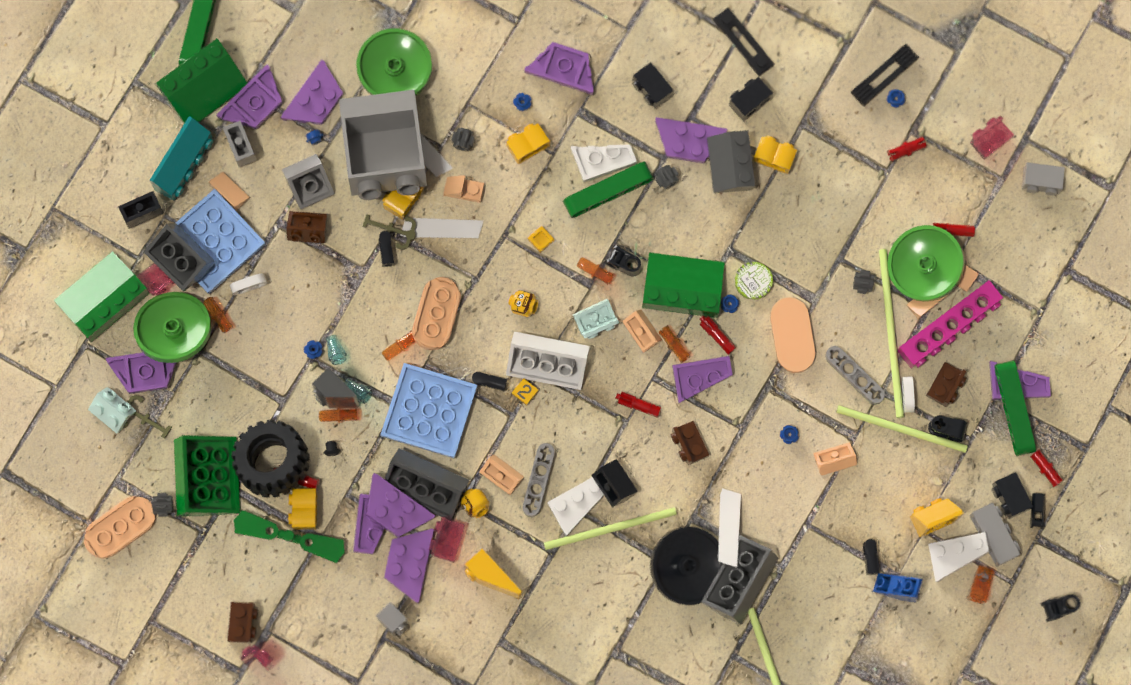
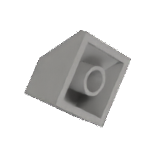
[282,154,334,209]

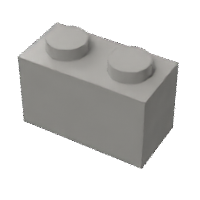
[223,121,256,167]
[1022,162,1065,196]
[376,602,409,637]

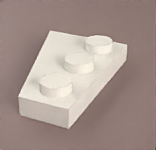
[570,145,637,182]
[547,477,604,537]
[928,532,990,582]

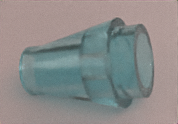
[326,335,347,365]
[345,379,373,404]

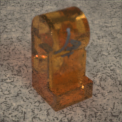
[966,565,994,605]

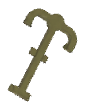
[362,214,416,250]
[124,395,172,439]

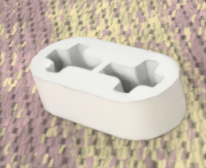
[230,273,267,295]
[901,377,915,413]

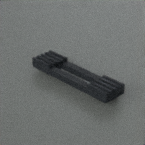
[713,7,774,77]
[851,43,919,106]

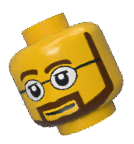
[509,290,538,317]
[461,489,490,518]

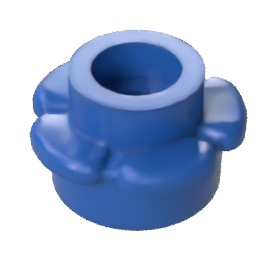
[887,89,905,108]
[513,93,531,111]
[305,129,324,145]
[720,295,739,313]
[304,340,322,359]
[780,425,799,444]

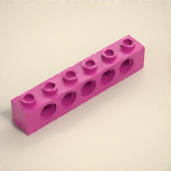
[897,280,1003,369]

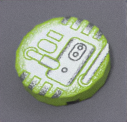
[735,262,773,300]

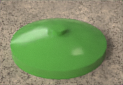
[356,28,432,96]
[888,225,965,302]
[133,292,211,363]

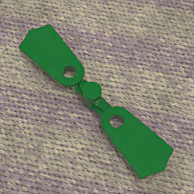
[234,510,345,563]

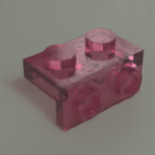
[970,116,1014,160]
[137,263,174,296]
[429,517,465,563]
[240,645,274,671]

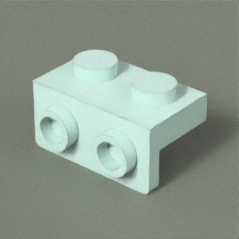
[573,299,619,339]
[88,387,136,434]

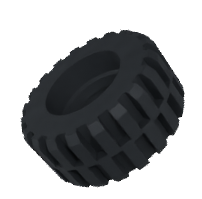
[231,420,310,498]

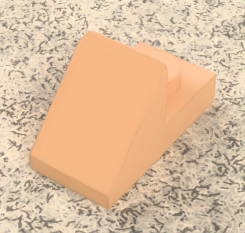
[443,175,484,203]

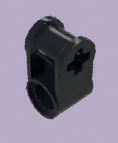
[604,245,641,277]
[928,415,967,442]
[1040,595,1080,622]

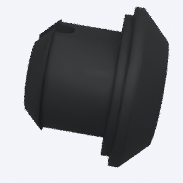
[323,441,341,456]

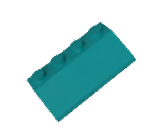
[150,116,213,201]

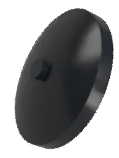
[650,527,723,605]

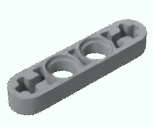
[825,346,885,405]
[523,443,554,517]

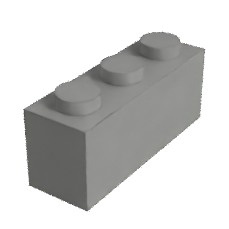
[969,503,1020,567]

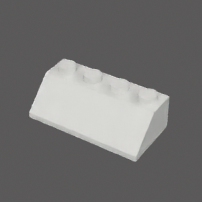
[506,331,590,390]

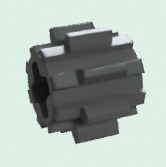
[451,128,475,151]
[655,165,679,190]
[853,270,874,294]
[152,492,173,517]

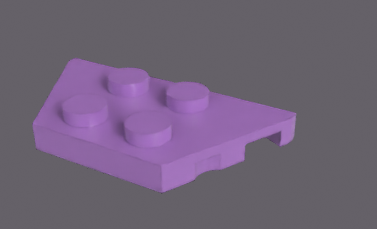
[524,42,594,95]
[281,59,343,125]
[216,65,282,129]
[655,117,727,164]
[106,352,177,394]
[366,472,435,538]
[384,529,434,603]

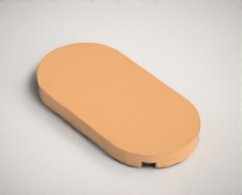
[412,277,461,350]
[770,298,815,373]
[84,496,156,558]

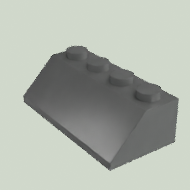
[384,448,469,521]
[701,535,778,625]

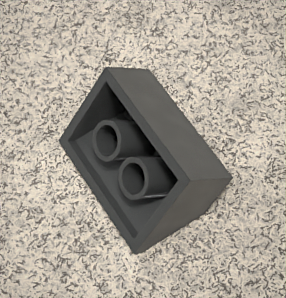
[707,130,755,193]
[144,223,216,291]
[312,367,359,409]

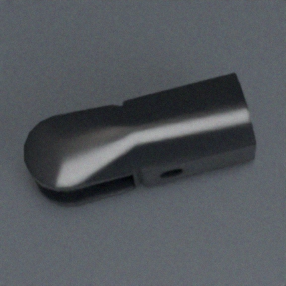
[379,231,394,267]
[472,372,507,391]
[1030,493,1045,529]
[863,539,880,575]

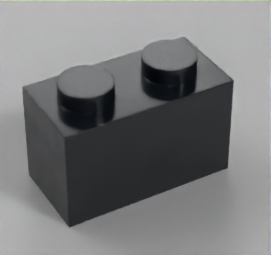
[632,62,674,109]
[729,77,773,122]
[118,191,164,229]
[591,459,638,508]
[992,472,1033,519]

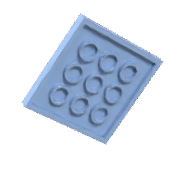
[176,189,266,294]
[381,363,477,459]

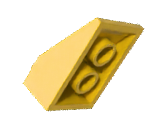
[910,498,963,538]
[465,549,522,599]

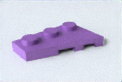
[672,356,732,403]

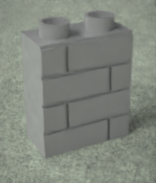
[339,90,427,200]

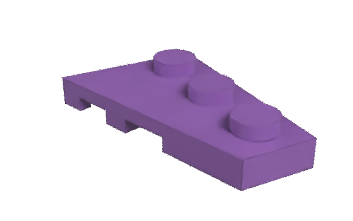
[989,361,1051,400]
[353,494,384,555]

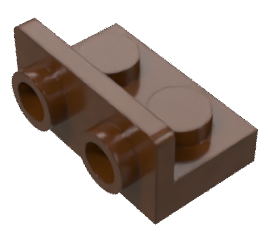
[286,211,327,243]
[926,362,967,407]
[670,421,709,466]
[227,602,258,644]

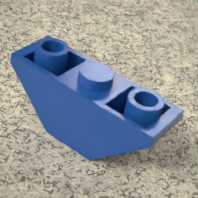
[873,573,922,603]

